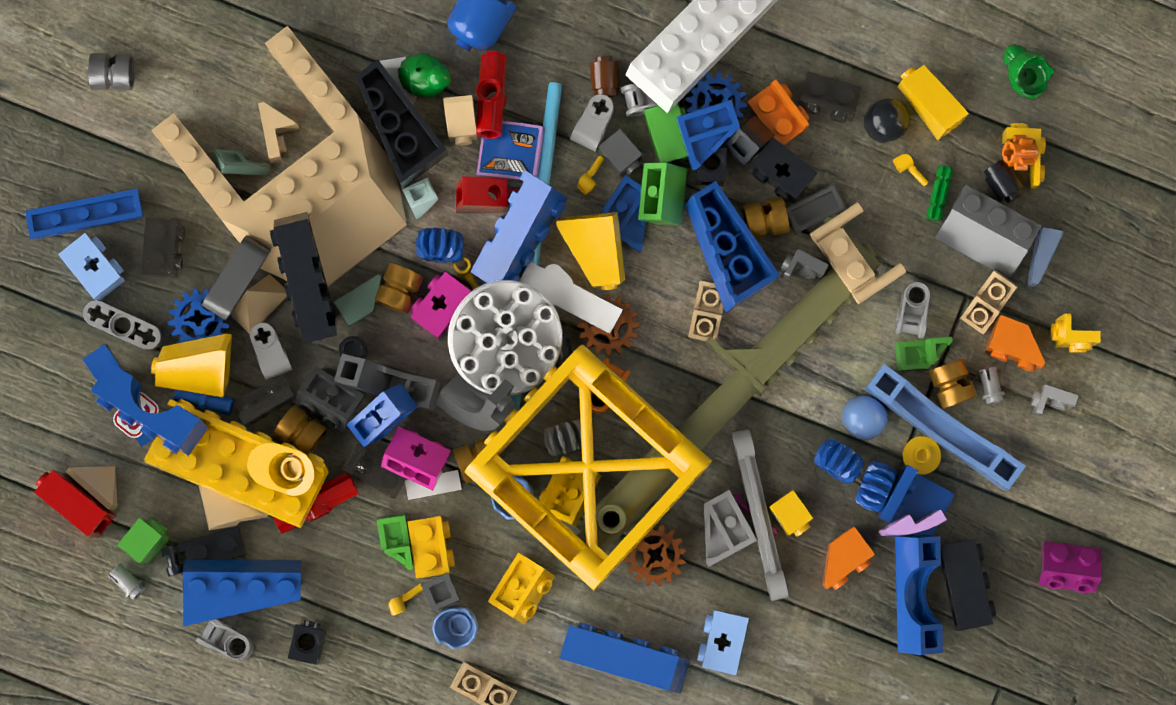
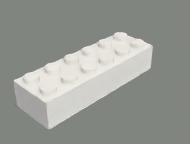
[626,0,778,113]

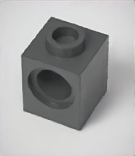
[598,129,642,177]
[421,573,461,612]

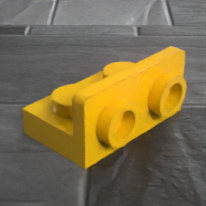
[408,516,455,579]
[488,552,555,624]

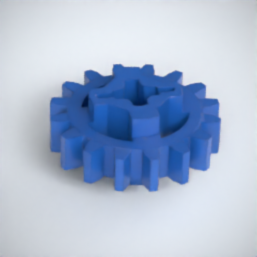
[685,72,747,120]
[168,288,232,343]

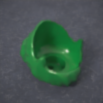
[1003,44,1055,101]
[398,53,452,98]

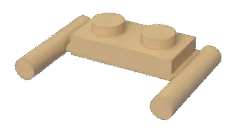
[810,202,906,304]

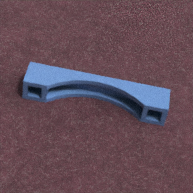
[864,364,1026,491]

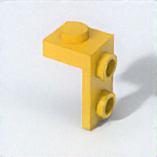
[1002,123,1046,189]

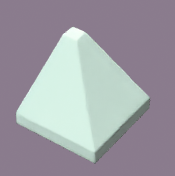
[402,178,438,220]

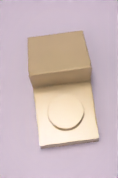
[258,102,300,163]

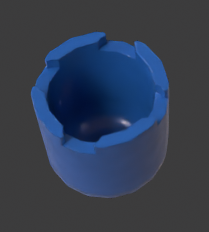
[447,0,518,52]

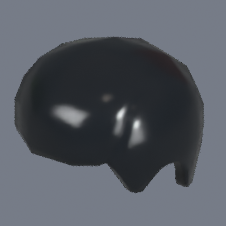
[864,98,910,143]

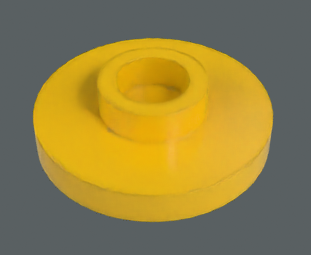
[902,436,941,475]

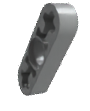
[83,300,163,351]

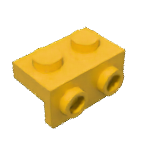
[1051,313,1101,353]
[539,456,602,527]

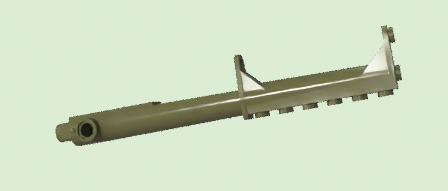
[576,214,881,552]

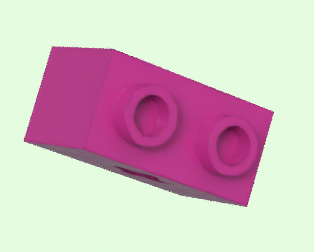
[410,272,472,340]
[381,427,451,491]

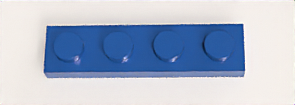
[25,189,144,240]

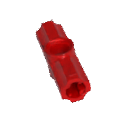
[476,51,507,139]
[272,472,359,534]

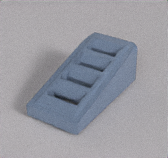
[1027,227,1063,287]

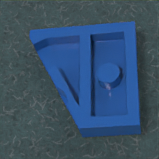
[676,100,740,170]
[600,175,645,254]

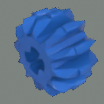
[415,227,464,263]
[814,439,865,484]
[855,461,897,512]

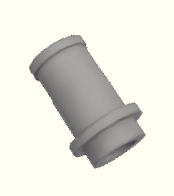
[978,367,1005,405]
[108,564,146,600]

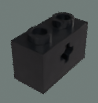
[750,137,817,203]

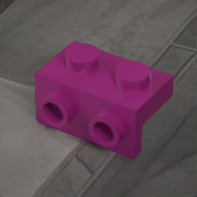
[1039,541,1102,593]

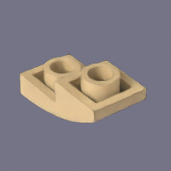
[960,269,1018,335]
[688,279,723,341]
[450,662,517,705]

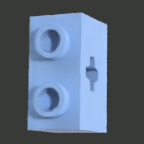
[58,233,125,301]
[697,610,749,675]

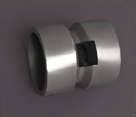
[88,53,135,90]

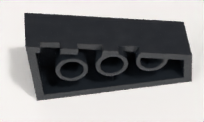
[355,59,448,189]
[269,212,337,344]

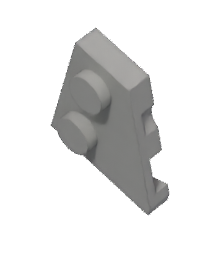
[704,490,757,567]

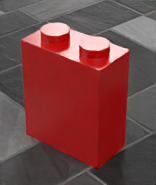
[34,470,116,538]

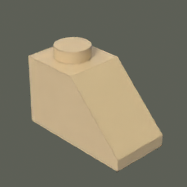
[443,95,478,146]

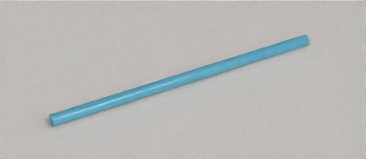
[510,82,563,411]

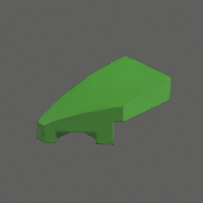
[895,337,953,372]
[377,513,413,570]

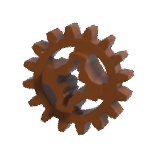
[577,294,639,357]
[624,525,686,587]

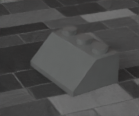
[934,185,1042,279]

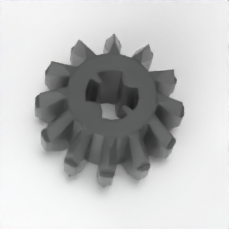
[543,419,582,456]

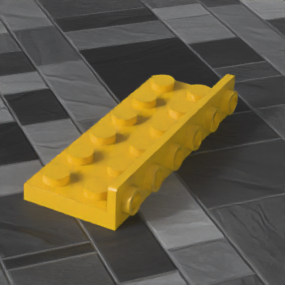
[144,399,329,528]

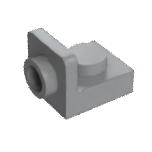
[1030,385,1079,415]

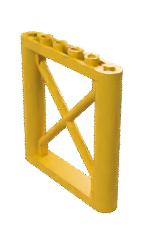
[465,344,712,591]

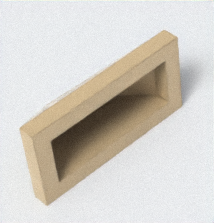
[231,274,287,334]
[66,466,117,511]

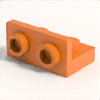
[746,79,809,146]

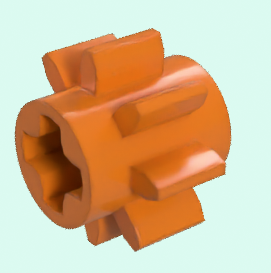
[1002,135,1039,171]

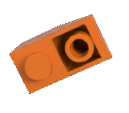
[985,315,1045,372]
[822,527,875,590]

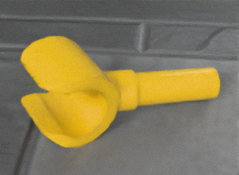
[893,154,929,186]
[577,156,605,195]
[454,258,480,290]
[388,584,423,616]

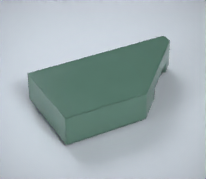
[211,149,271,176]
[334,274,382,327]

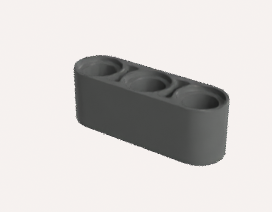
[202,235,271,320]

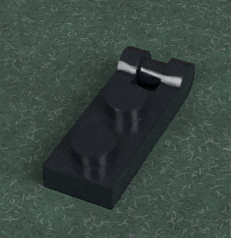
[161,526,247,577]

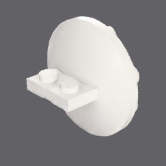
[448,280,562,396]

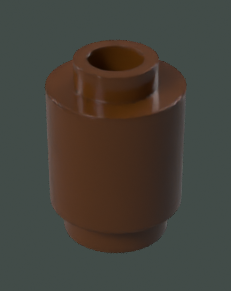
[590,56,620,98]

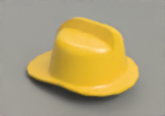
[247,442,315,496]

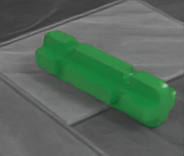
[926,166,953,221]

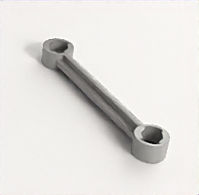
[732,429,788,601]

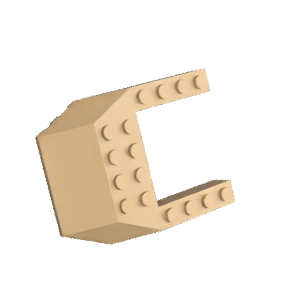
[151,26,407,287]

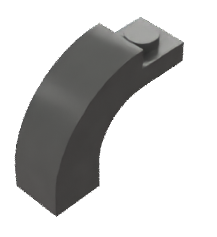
[334,354,442,411]
[436,373,517,431]

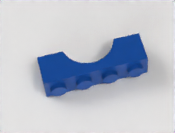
[91,363,208,456]
[895,535,943,655]

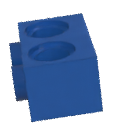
[347,384,418,447]

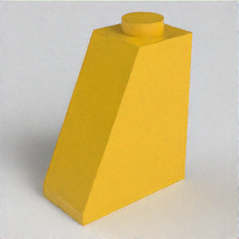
[898,65,969,140]
[556,212,625,290]
[151,334,232,397]

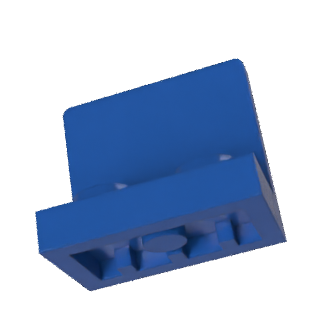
[877,465,954,536]

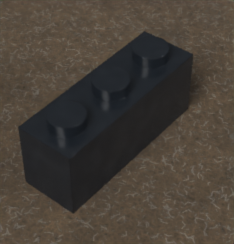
[940,538,996,631]

